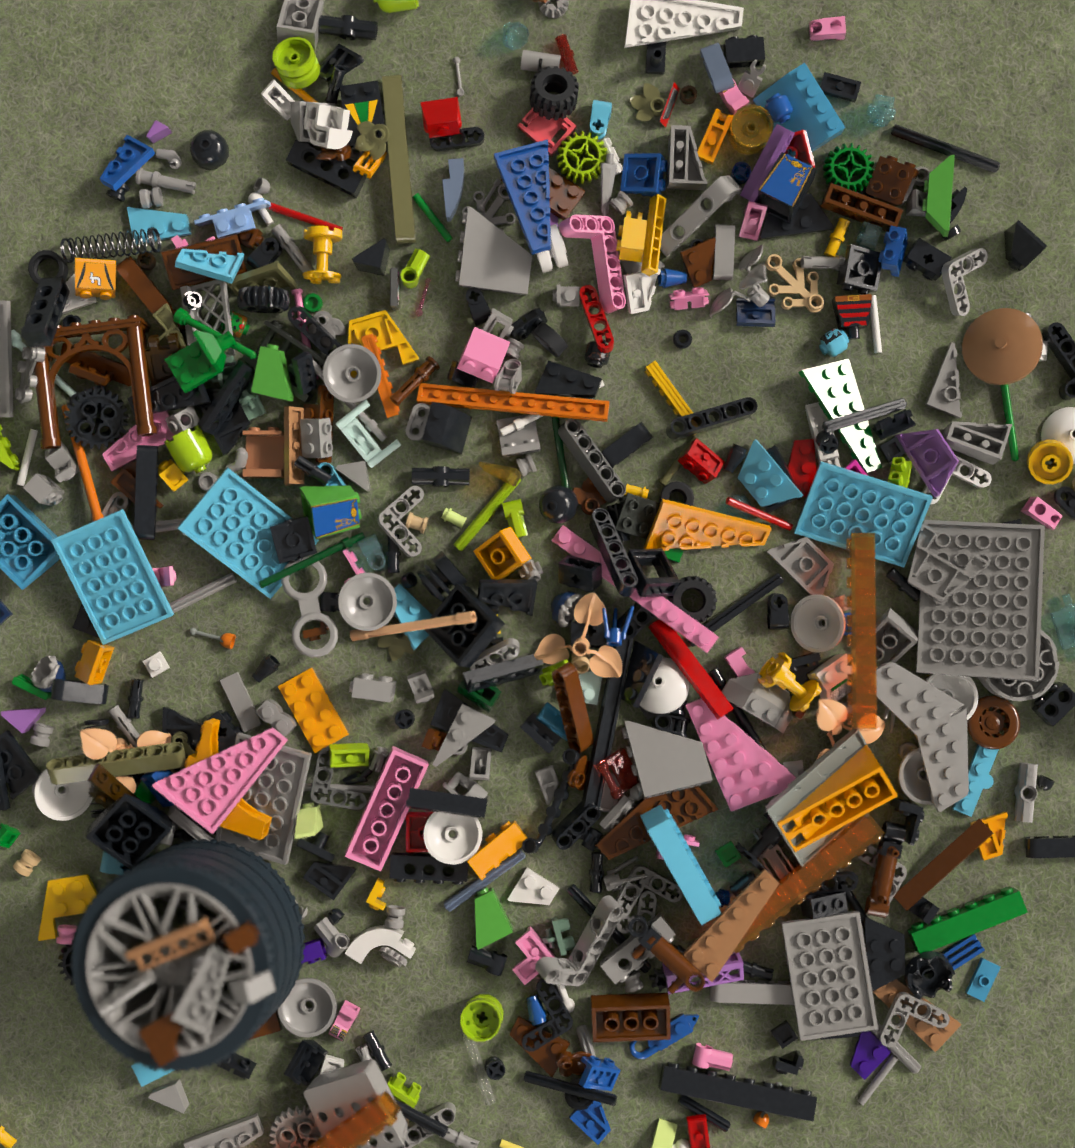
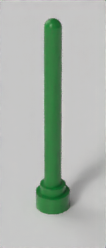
[173,308,257,359]
[1000,384,1019,461]

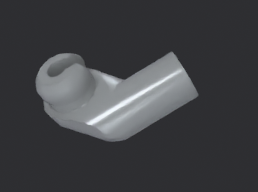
[156,149,182,169]
[226,447,248,472]

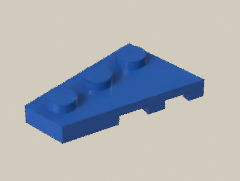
[100,135,155,191]

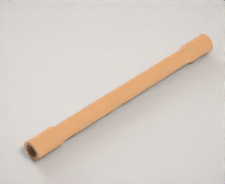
[350,611,476,641]

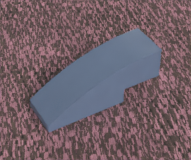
[442,158,465,222]

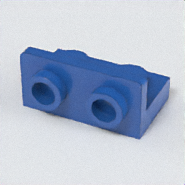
[579,1055,621,1091]

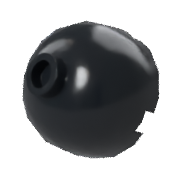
[190,130,229,170]
[539,485,578,524]

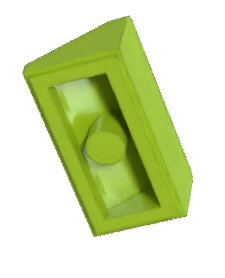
[329,743,369,768]

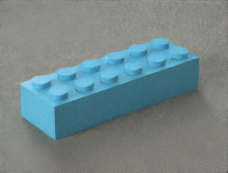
[641,804,722,925]

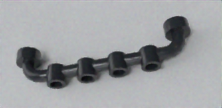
[522,749,579,854]

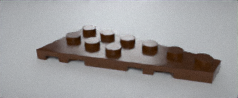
[595,786,719,860]

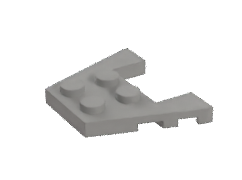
[908,524,990,603]

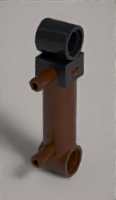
[865,821,906,918]
[628,915,705,994]

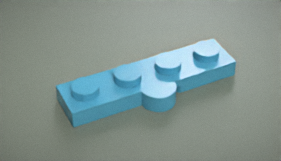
[952,744,999,817]

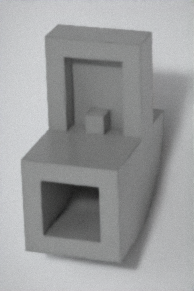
[45,441,80,483]

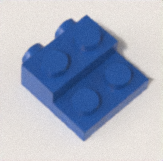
[620,153,668,196]
[879,226,908,277]

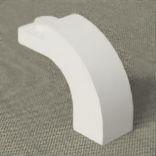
[345,925,416,964]

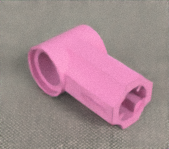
[692,1043,733,1071]

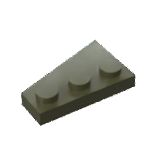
[227,261,297,296]

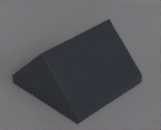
[352,238,390,276]

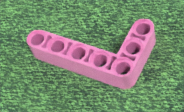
[559,215,626,313]

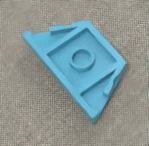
[738,439,803,507]

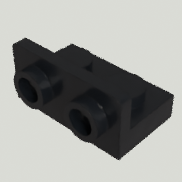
[520,712,561,754]

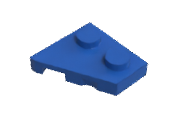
[569,1101,611,1145]

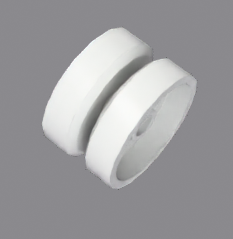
[536,224,568,273]

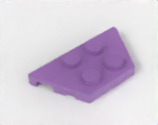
[895,429,959,498]

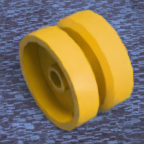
[1027,439,1073,484]

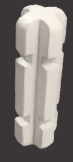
[602,138,623,175]

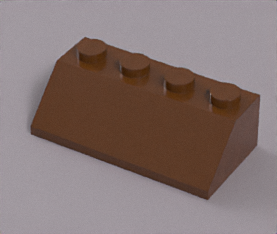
[591,992,671,1042]

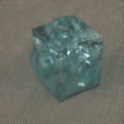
[866,94,896,127]

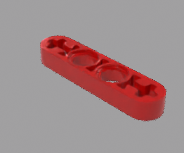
[579,285,614,353]

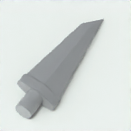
[600,153,617,216]

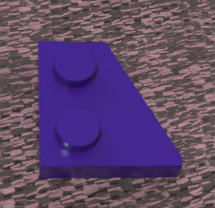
[850,1030,891,1080]

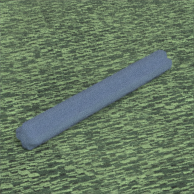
[444,849,526,912]

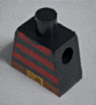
[832,294,872,340]

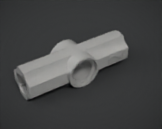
[1014,762,1038,823]

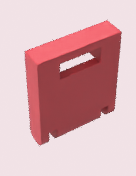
[517,108,576,157]

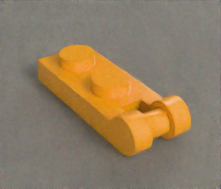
[697,108,734,165]

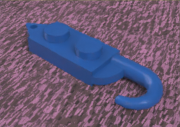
[629,1013,699,1060]

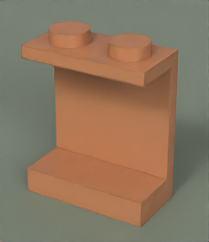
[243,427,284,478]

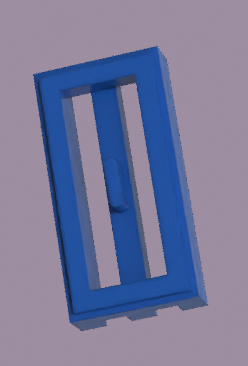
[942,934,985,970]

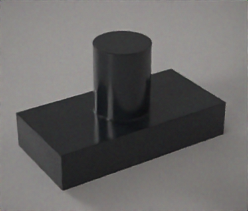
[288,351,317,395]
[297,831,335,863]

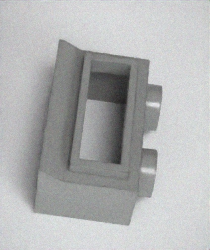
[481,308,514,339]

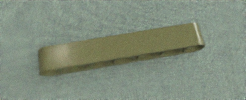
[46,742,186,785]

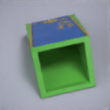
[300,486,362,539]

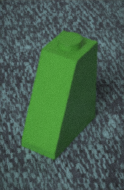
[251,344,294,401]
[475,887,513,950]

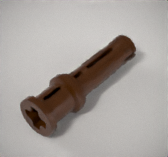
[390,356,440,406]

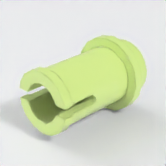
[441,508,467,529]

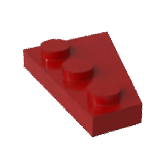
[788,439,817,498]

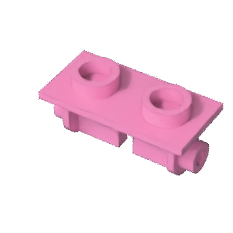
[669,287,709,310]

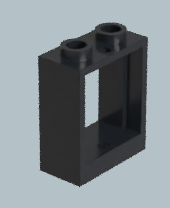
[627,549,681,597]

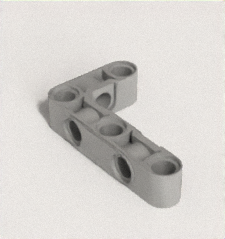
[660,175,743,257]
[535,895,624,986]

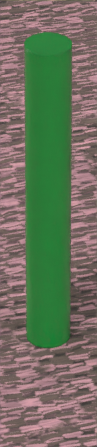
[412,193,453,243]

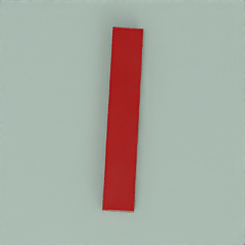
[648,619,734,720]

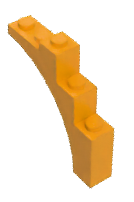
[184,718,272,840]

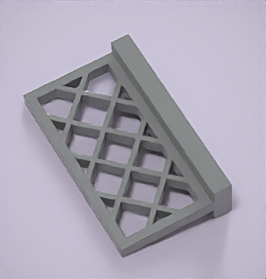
[180,280,235,357]

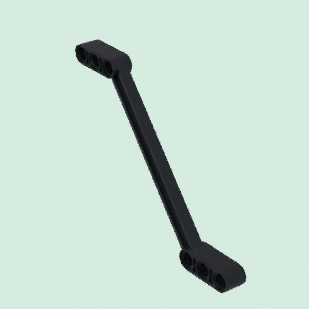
[551,602,655,850]

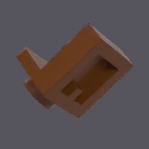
[237,228,263,251]
[421,728,447,751]

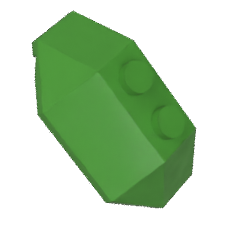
[922,155,955,237]

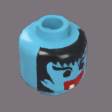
[819,328,849,357]

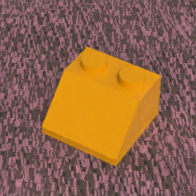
[75,640,115,685]

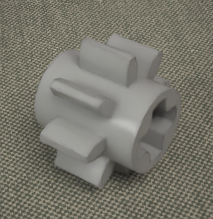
[518,560,543,582]

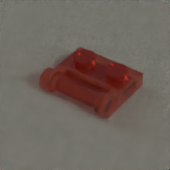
[596,748,639,800]

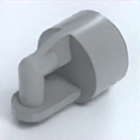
[443,772,488,799]

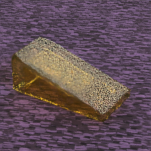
[479,462,522,487]

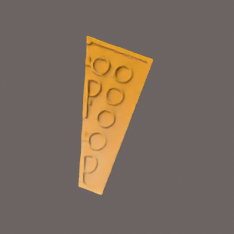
[643,499,771,551]

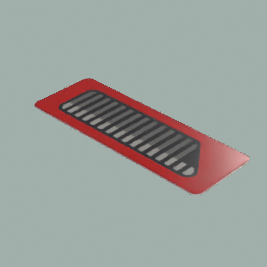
[660,82,680,128]

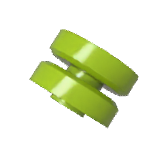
[272,37,320,89]

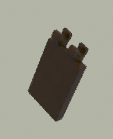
[145,332,185,386]

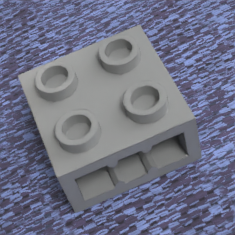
[349,673,397,702]

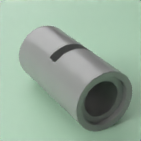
[521,50,561,72]

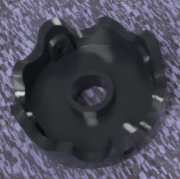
[904,951,955,1000]

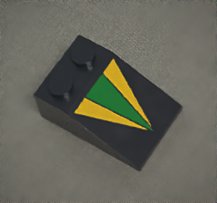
[340,80,387,148]

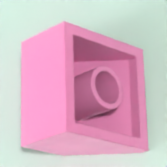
[457,327,510,383]

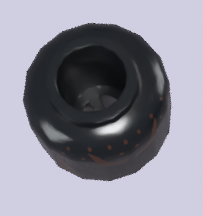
[584,339,611,368]

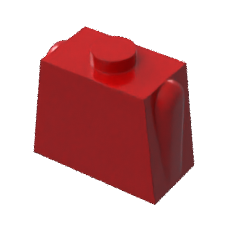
[420,97,462,138]

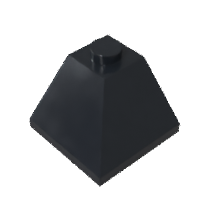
[1004,220,1047,271]

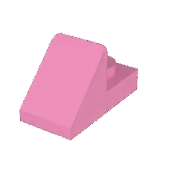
[739,201,768,241]

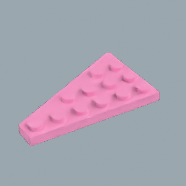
[686,698,796,812]
[152,728,288,834]

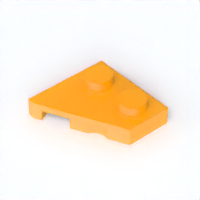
[970,811,1008,861]

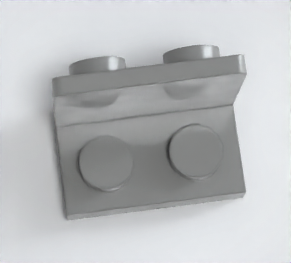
[497,414,540,458]

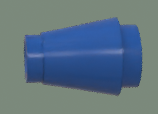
[658,268,687,288]
[527,995,548,1026]

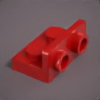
[678,438,725,484]

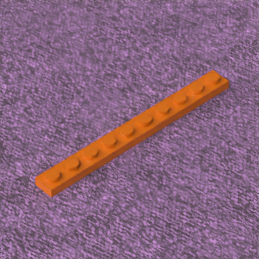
[417,383,610,422]

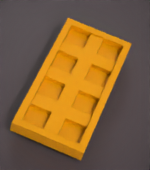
[278,668,349,753]

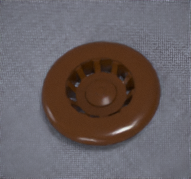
[967,696,1020,749]

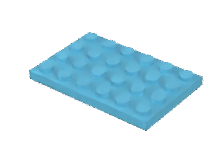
[794,461,933,567]
[178,467,319,599]
[51,509,174,645]

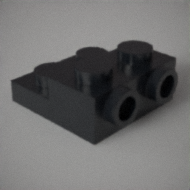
[837,244,882,295]

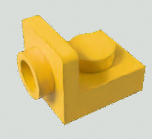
[158,459,189,492]
[366,878,386,911]

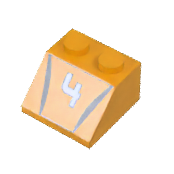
[75,258,116,300]

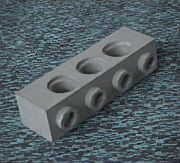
[600,913,676,984]

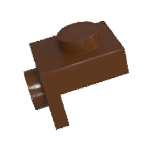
[302,621,329,642]

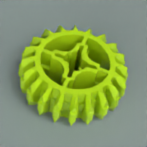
[557,131,607,184]

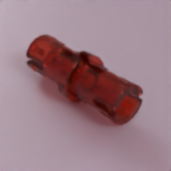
[555,34,579,75]

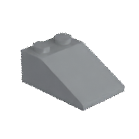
[276,0,325,51]
[849,608,918,669]

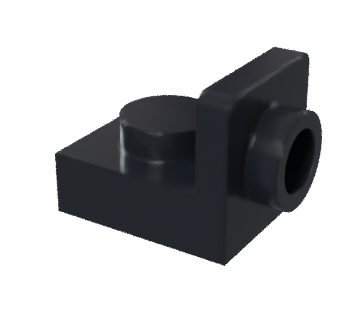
[909,897,940,925]

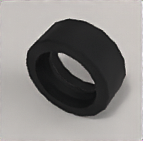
[28,250,68,285]
[532,322,568,357]

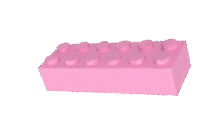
[345,746,429,871]

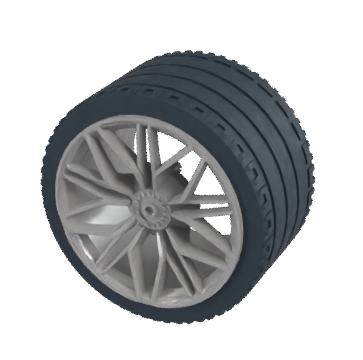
[71,839,305,1072]

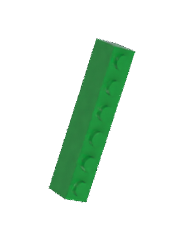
[907,887,1028,954]

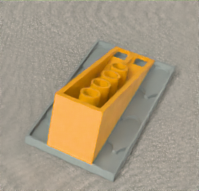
[765,726,898,867]

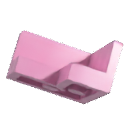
[512,926,555,985]

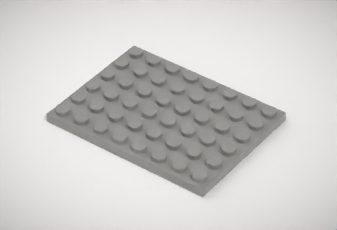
[916,520,1045,681]

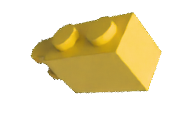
[616,211,647,262]

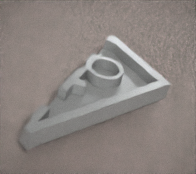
[925,342,962,419]
[432,704,496,767]

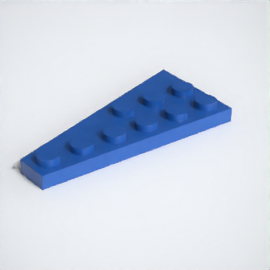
[494,139,551,255]

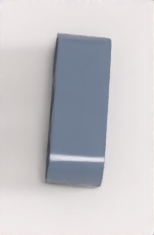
[700,43,734,94]

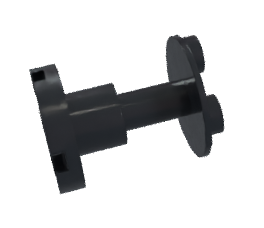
[735,811,783,871]

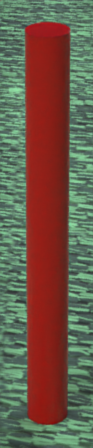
[269,203,343,231]
[725,497,793,531]

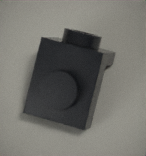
[447,361,479,388]
[772,1050,804,1075]

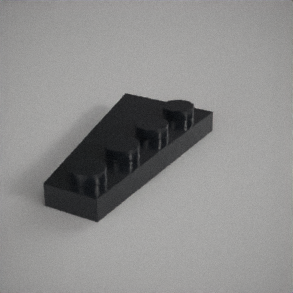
[127,376,211,416]
[430,689,509,753]

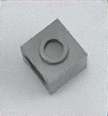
[165,407,200,435]

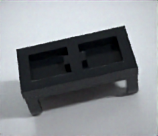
[284,1040,328,1086]

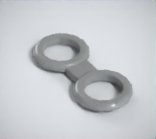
[281,557,338,657]

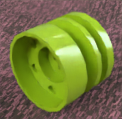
[460,994,504,1042]

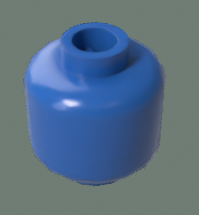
[764,93,793,124]

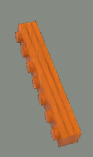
[361,333,400,418]

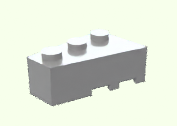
[667,125,707,191]
[942,421,1012,465]

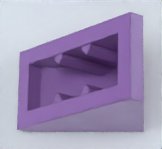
[1,708,46,733]

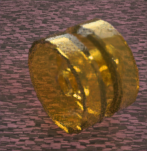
[728,105,774,155]

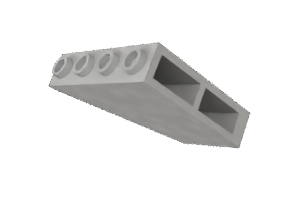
[455,207,532,296]
[621,721,712,799]

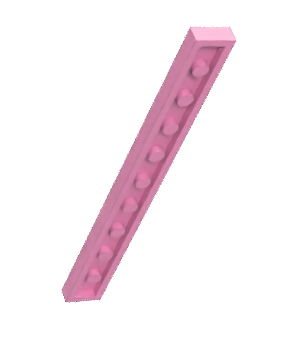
[552,525,719,653]

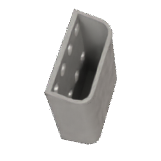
[304,1059,408,1148]

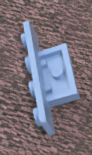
[194,198,271,238]

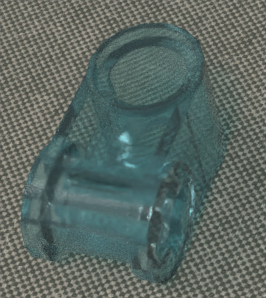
[358,533,388,571]

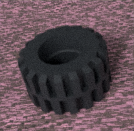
[530,66,579,120]
[667,576,717,623]

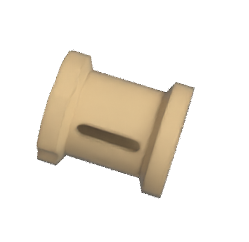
[405,512,429,534]

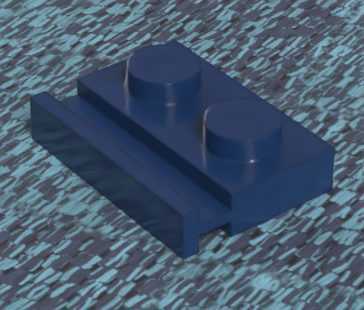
[736,298,776,327]

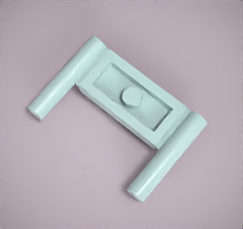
[336,400,401,468]

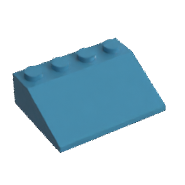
[753,63,845,156]
[0,494,60,590]

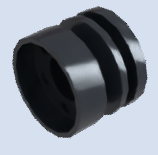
[416,551,467,602]

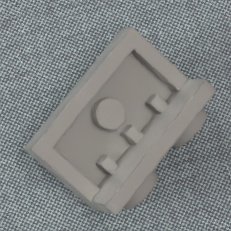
[300,418,333,458]

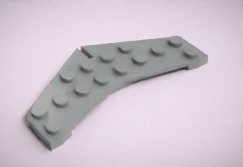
[860,662,969,813]

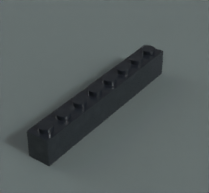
[658,1062,817,1122]

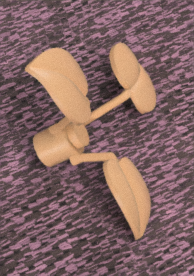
[534,592,622,678]
[816,699,885,760]
[80,728,172,794]

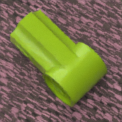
[400,248,430,289]
[502,499,528,538]

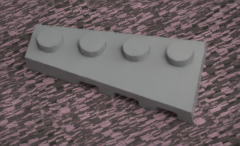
[171,944,231,1037]
[184,1113,264,1148]

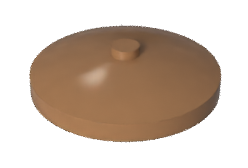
[962,308,1043,385]

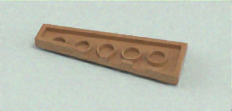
[683,869,779,982]
[873,979,962,1052]

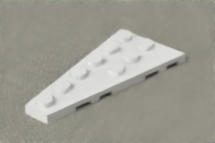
[624,0,744,48]

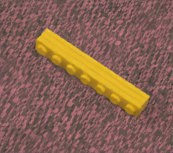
[641,194,667,276]
[645,361,698,436]

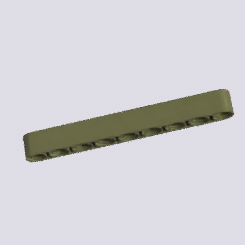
[382,75,416,244]

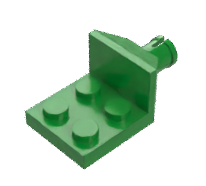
[165,330,237,393]

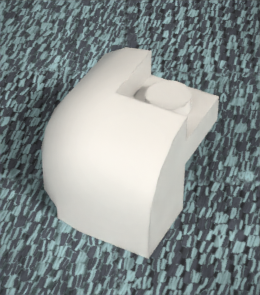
[304,102,353,149]

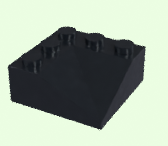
[424,583,505,668]
[86,793,173,869]

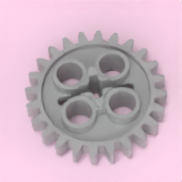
[269,1105,328,1148]

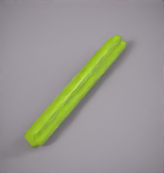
[454,473,521,551]

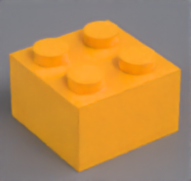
[473,527,532,580]

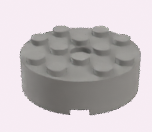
[978,630,1059,701]

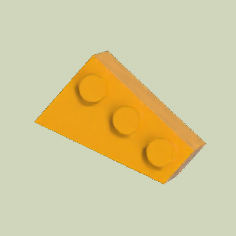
[467,820,528,880]

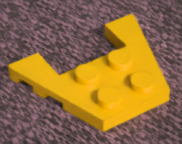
[348,310,420,378]
[38,874,98,941]

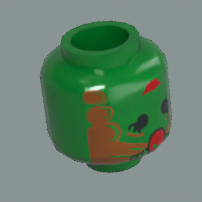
[220,311,250,339]

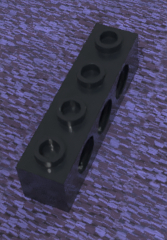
[286,140,366,198]
[21,277,70,347]
[390,852,469,885]

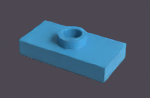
[536,702,567,741]
[965,957,1001,1002]

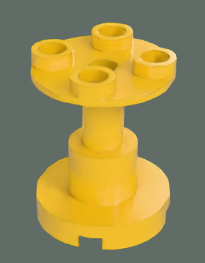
[303,226,342,284]
[758,652,821,712]

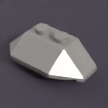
[722,673,793,733]

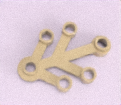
[765,254,824,313]

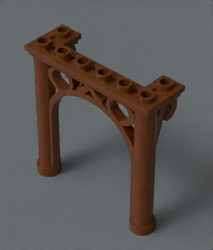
[34,315,157,449]

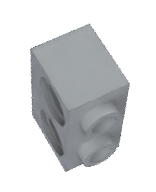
[23,473,65,506]

